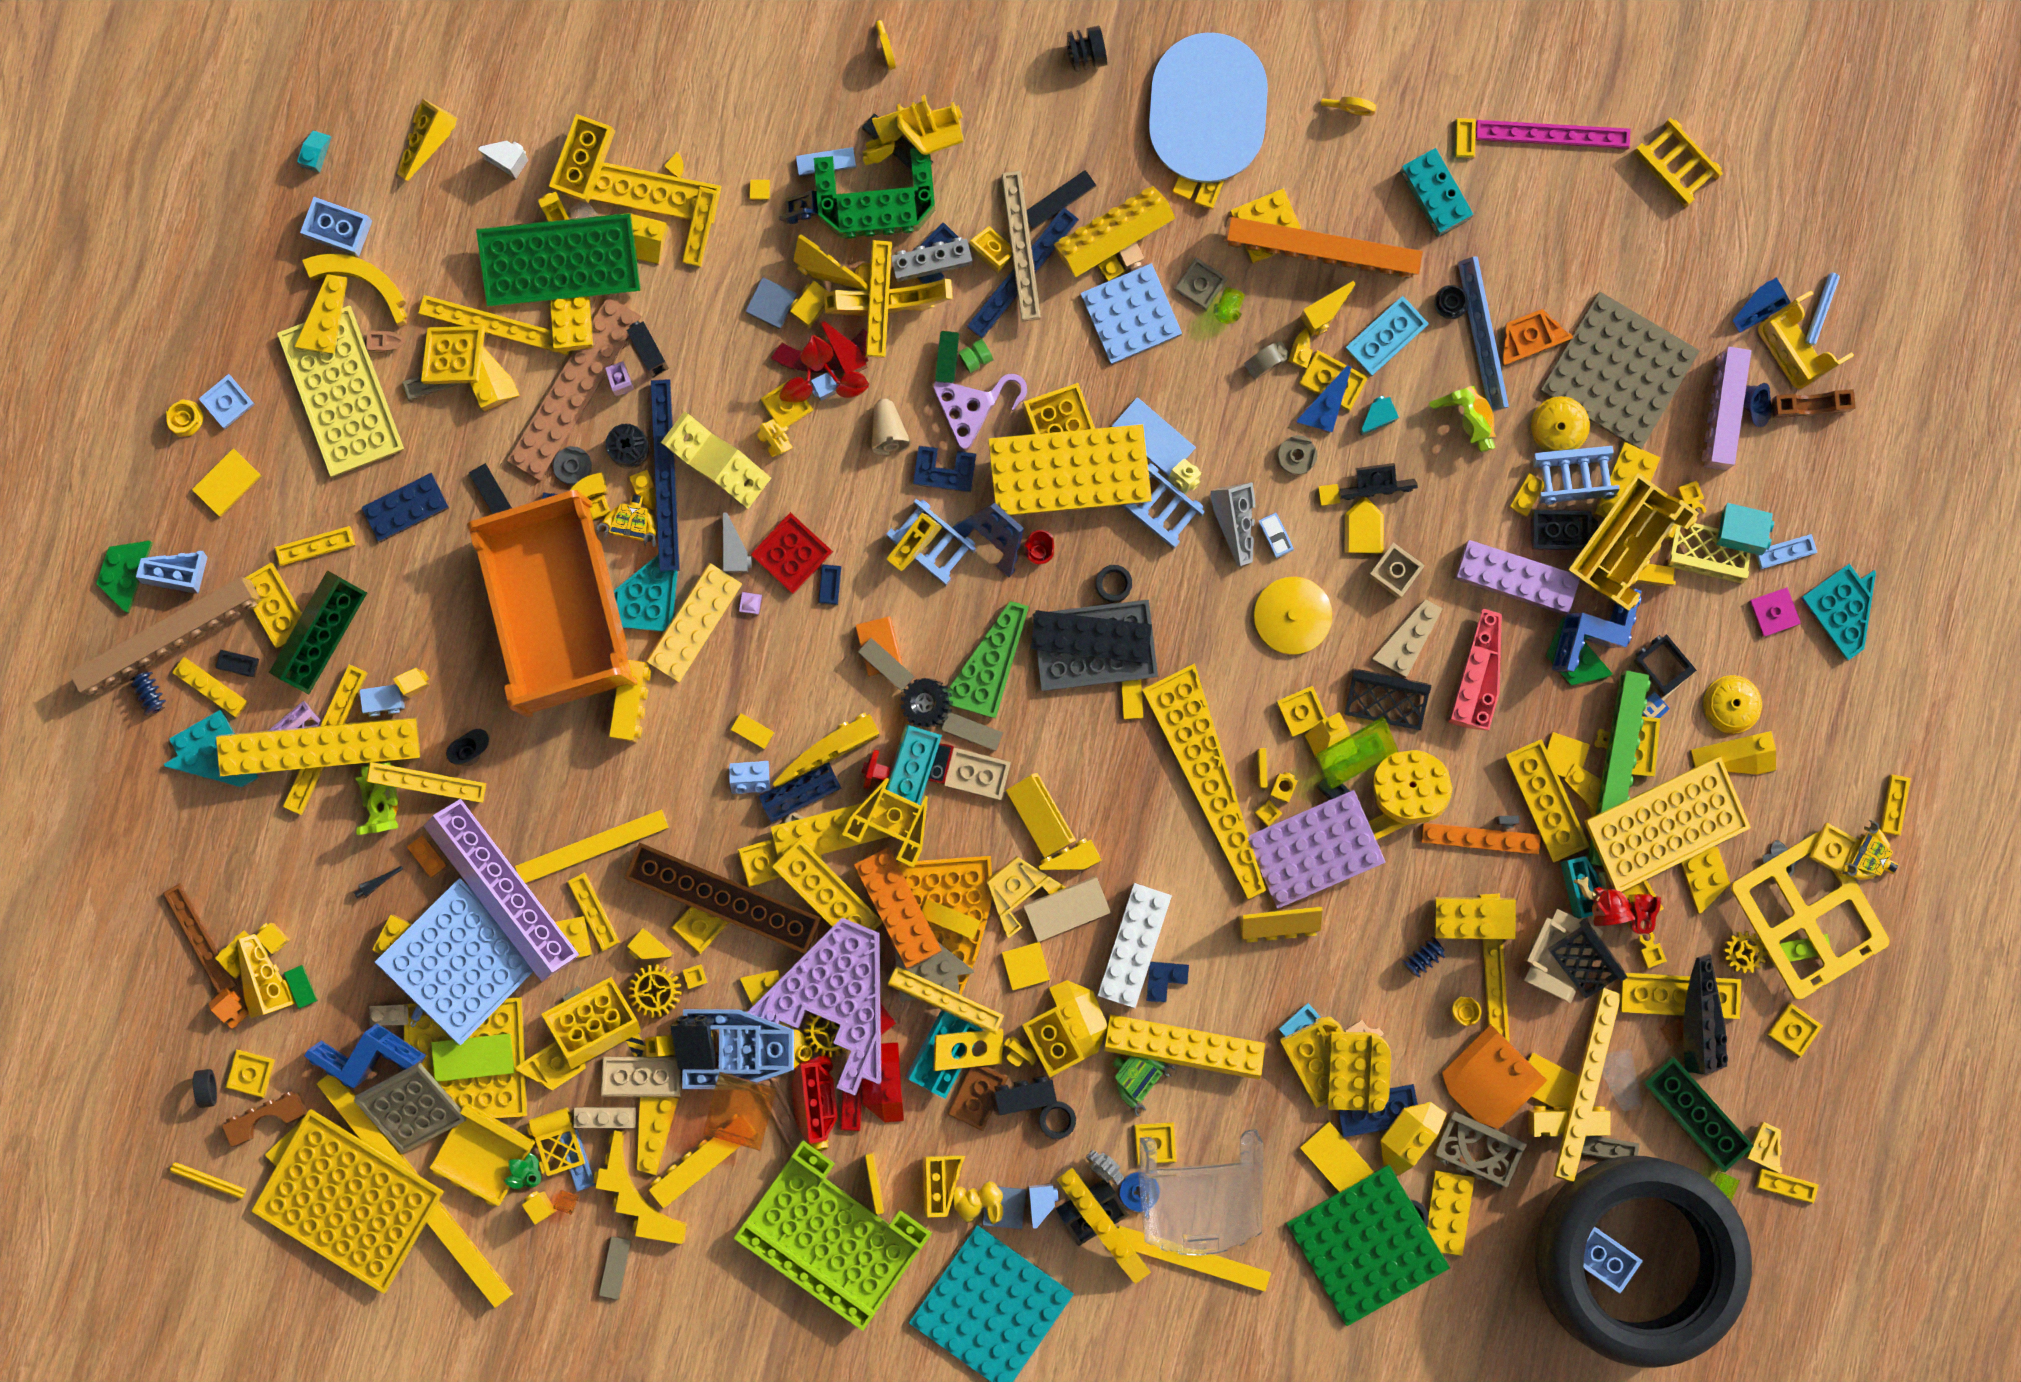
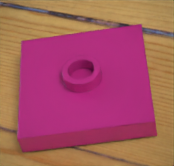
[1750,587,1801,637]

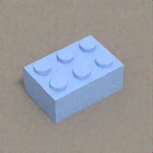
[300,197,372,257]
[1584,1226,1643,1293]

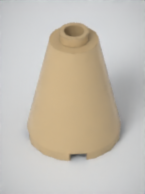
[872,399,910,455]

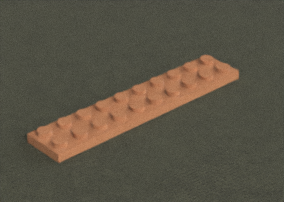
[507,296,642,481]

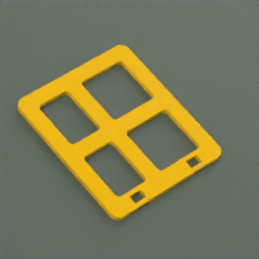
[1731,831,1889,999]

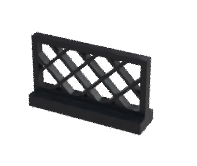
[1344,668,1432,730]
[1548,918,1628,999]

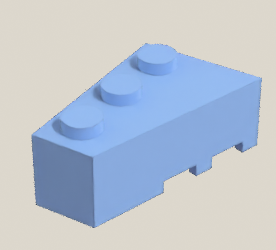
[136,551,207,594]

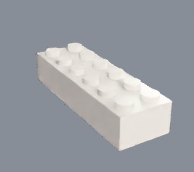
[1097,883,1172,1008]

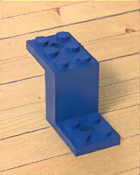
[1551,589,1642,672]
[305,1024,426,1088]

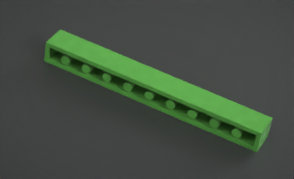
[1588,671,1650,867]

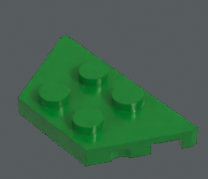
[96,540,153,613]
[1545,617,1613,686]

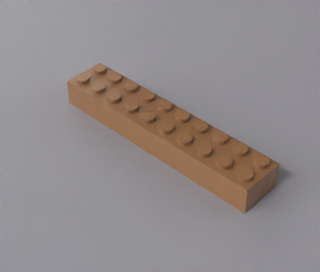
[69,577,262,696]

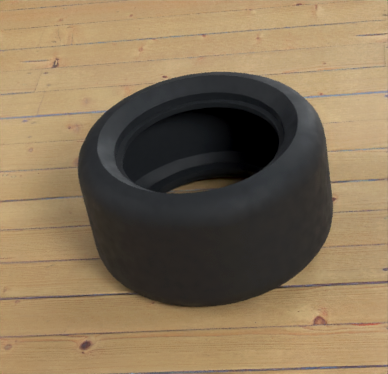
[1535,1156,1752,1368]

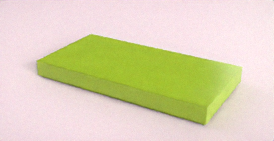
[431,1034,515,1081]

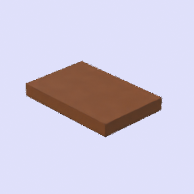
[948,1066,1008,1131]

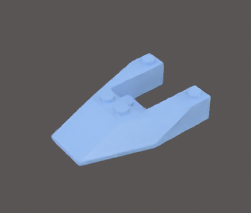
[682,1009,794,1090]

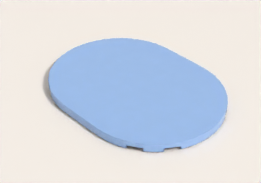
[1149,33,1268,183]

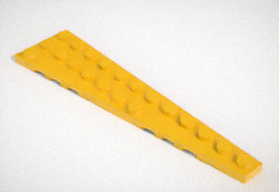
[1142,663,1266,899]

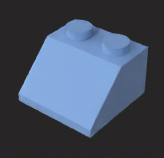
[1029,1184,1058,1228]

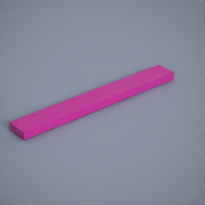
[1475,120,1631,149]

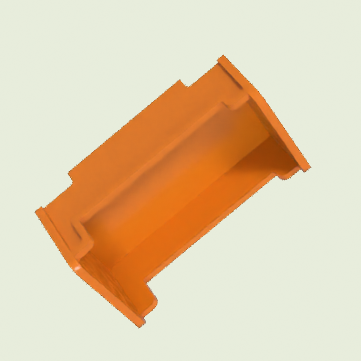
[467,490,638,718]

